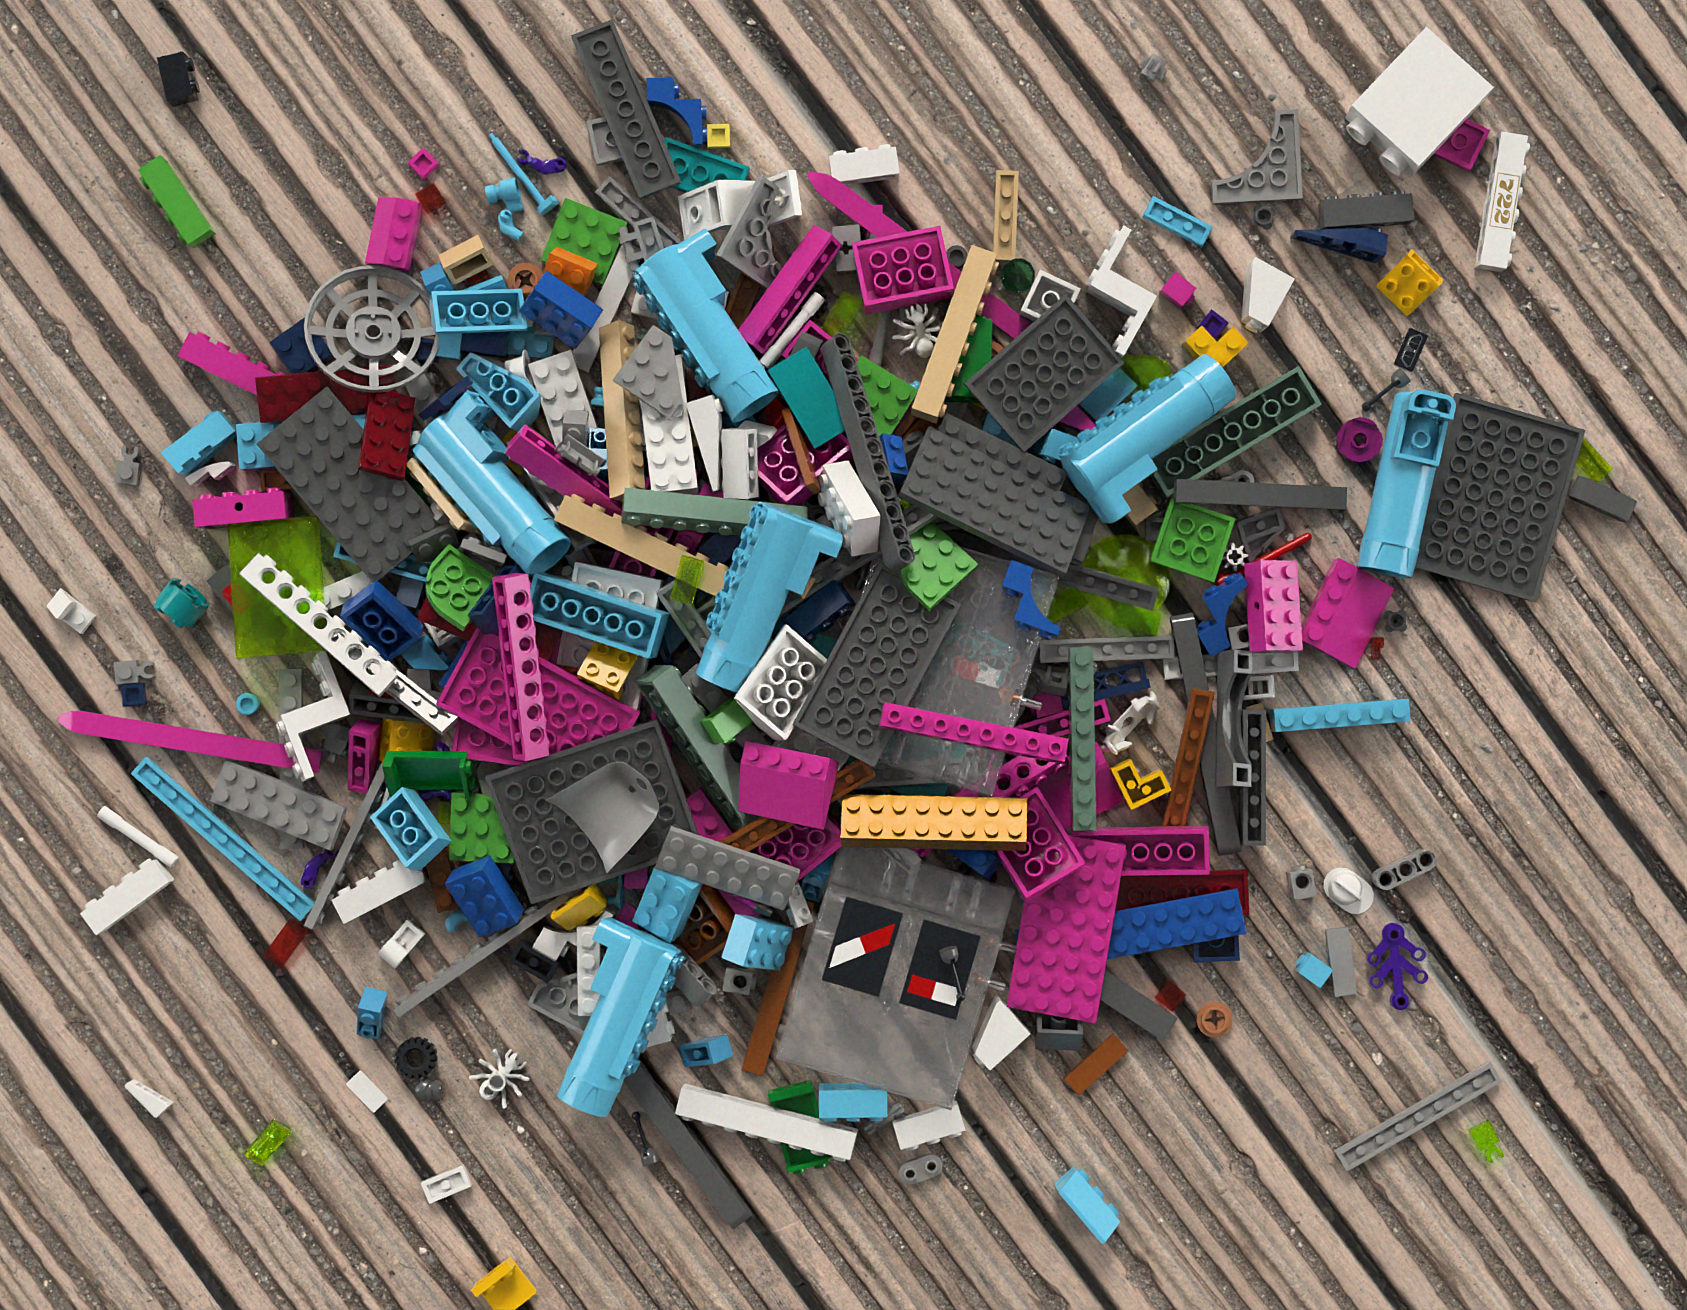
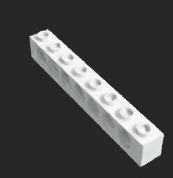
[240,553,398,697]

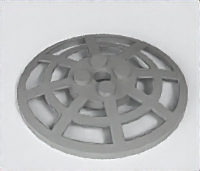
[304,265,439,393]

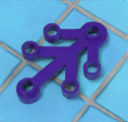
[1366,923,1428,1010]

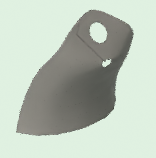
[545,762,659,873]

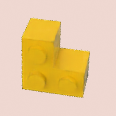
[1181,326,1248,368]
[1110,759,1171,810]

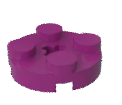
[1336,417,1383,463]

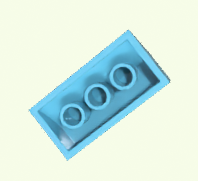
[429,289,528,334]

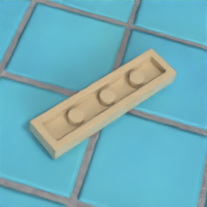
[993,170,1019,262]

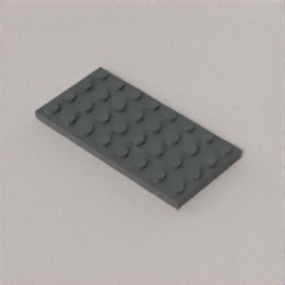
[256,387,443,583]
[898,426,1091,578]
[793,563,961,768]

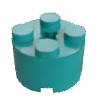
[153,577,210,628]

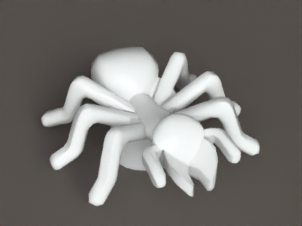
[892,303,943,358]
[469,1049,530,1109]

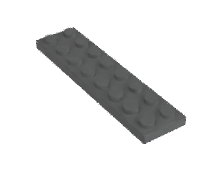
[571,19,681,200]

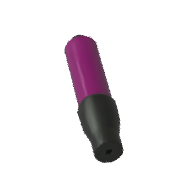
[732,894,773,917]

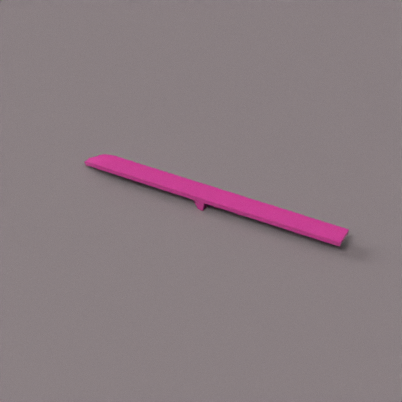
[808,172,1032,339]
[57,711,323,773]

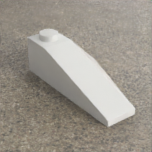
[686,395,723,491]

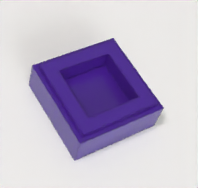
[1197,309,1229,340]

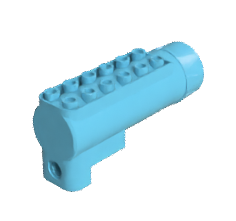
[633,229,779,423]
[1058,354,1236,523]
[1357,389,1456,578]
[413,390,571,577]
[696,502,843,692]
[557,917,685,1117]

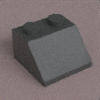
[1035,1012,1083,1051]

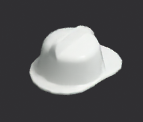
[504,350,536,389]
[1323,868,1374,914]

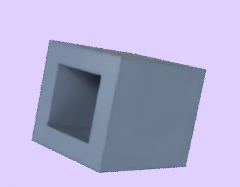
[396,576,426,611]

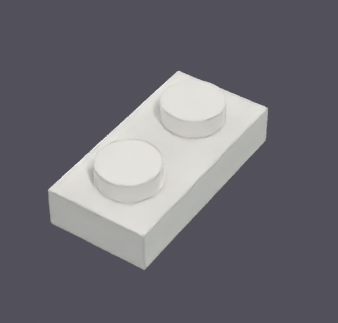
[421,1164,472,1204]

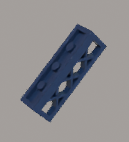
[1060,661,1151,708]

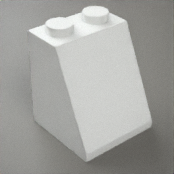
[1241,257,1295,333]
[972,995,1030,1070]

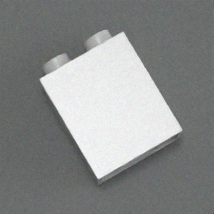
[1345,27,1494,177]

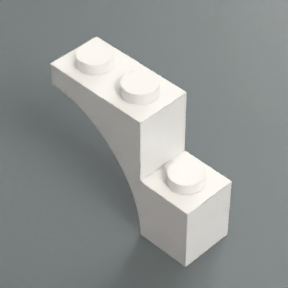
[533,908,615,960]

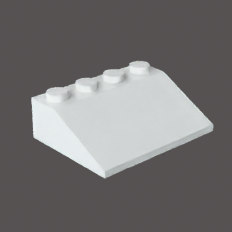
[734,624,827,740]

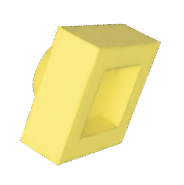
[707,124,730,149]

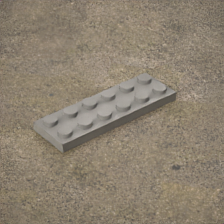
[210,759,348,850]
[655,826,800,910]

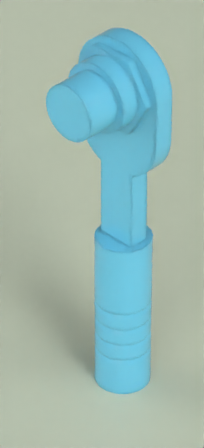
[608,874,625,909]

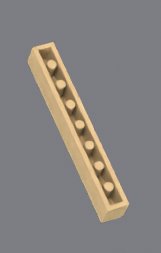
[911,245,999,424]
[599,320,645,502]
[554,494,730,597]

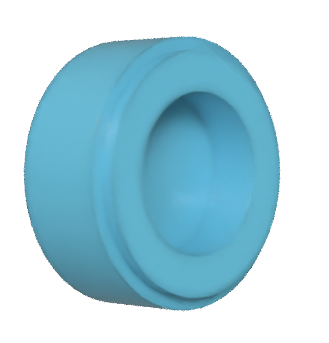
[236,693,260,715]

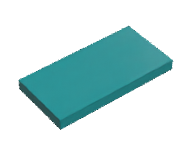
[664,137,750,193]
[768,346,845,449]

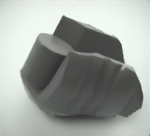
[415,1077,444,1102]

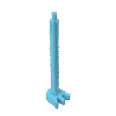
[489,133,559,216]

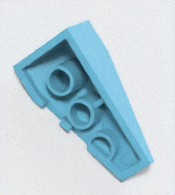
[456,352,542,432]

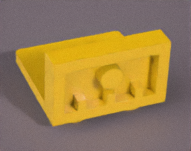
[1376,249,1444,316]
[577,641,638,701]
[378,718,434,762]
[471,1256,537,1310]

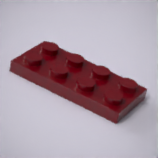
[358,391,416,481]

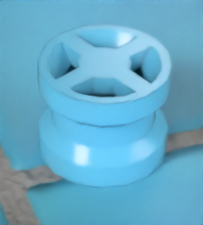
[590,387,604,408]

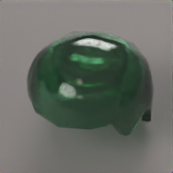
[1001,258,1035,293]

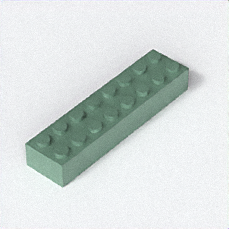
[1149,366,1322,499]
[634,665,761,829]

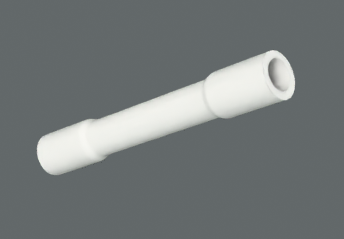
[759,292,825,370]
[97,806,179,868]

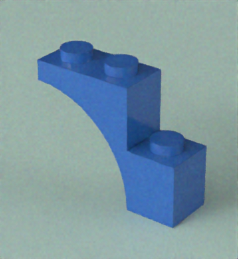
[646,77,707,149]
[879,433,908,489]
[1002,560,1061,640]
[1197,573,1248,657]

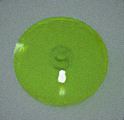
[1081,534,1170,624]

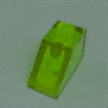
[821,291,863,337]
[1121,354,1172,390]

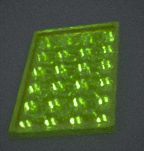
[228,516,326,660]

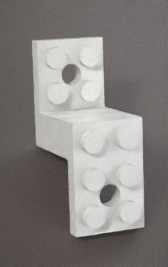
[678,170,802,240]
[1086,226,1157,358]
[276,651,350,782]

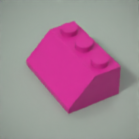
[365,197,423,272]

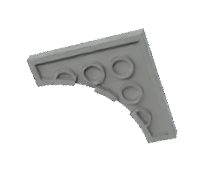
[1211,109,1303,205]
[716,175,782,290]

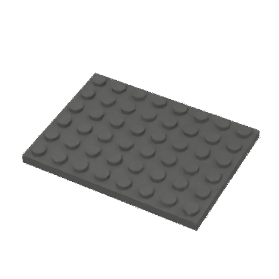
[1415,393,1585,602]
[485,719,700,904]

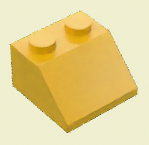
[550,883,608,931]

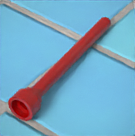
[1214,533,1312,586]

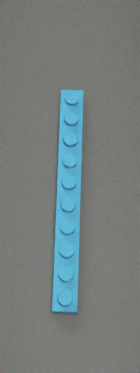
[131,756,315,921]

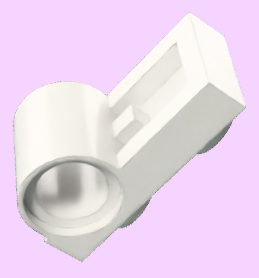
[378,919,425,969]

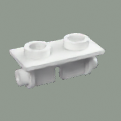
[786,882,813,929]

